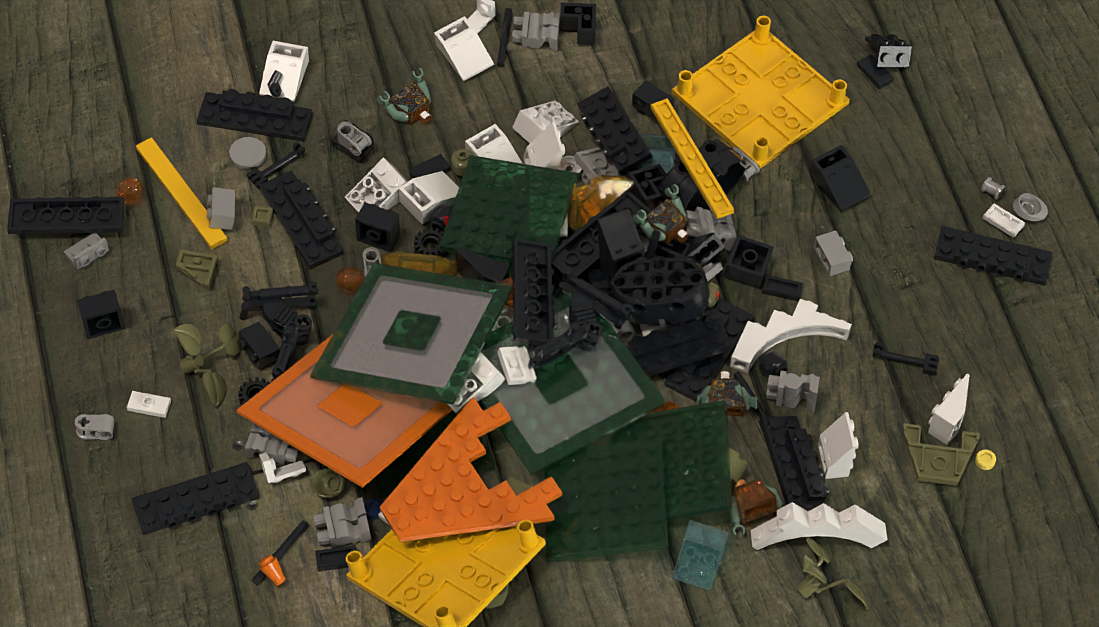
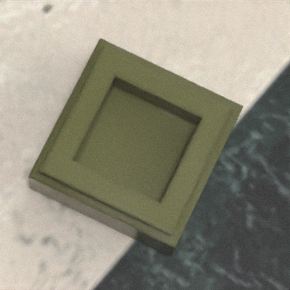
[251,206,273,227]

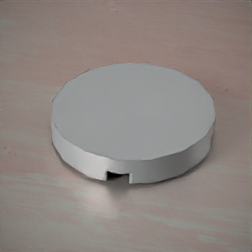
[229,137,267,170]

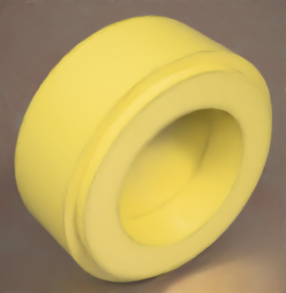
[975,450,996,470]

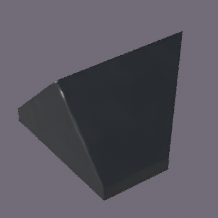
[685,232,725,266]

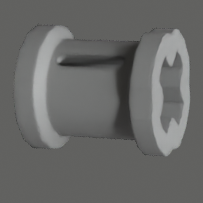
[981,177,1006,200]

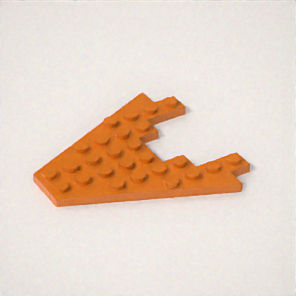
[380,397,562,542]

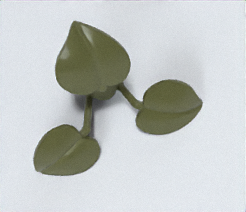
[172,324,241,407]
[796,537,868,611]

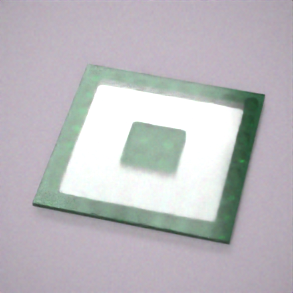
[310,263,513,405]
[449,294,666,475]

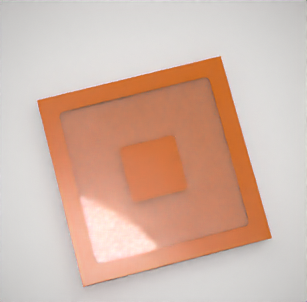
[236,330,453,488]

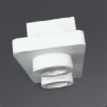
[467,0,495,34]
[259,452,306,483]

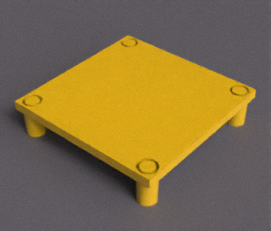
[671,16,850,169]
[346,520,546,627]

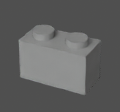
[206,187,235,230]
[814,231,853,277]

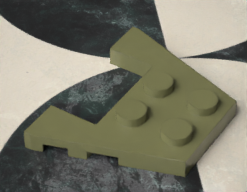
[902,423,980,486]

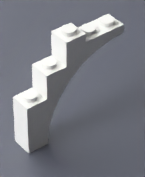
[730,299,852,373]
[751,502,887,550]

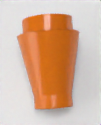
[258,554,286,586]

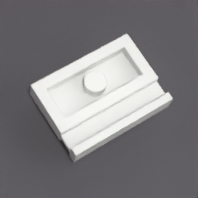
[497,346,537,385]

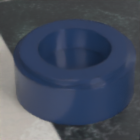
[365,498,383,519]

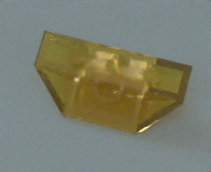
[568,175,633,231]
[381,252,457,290]

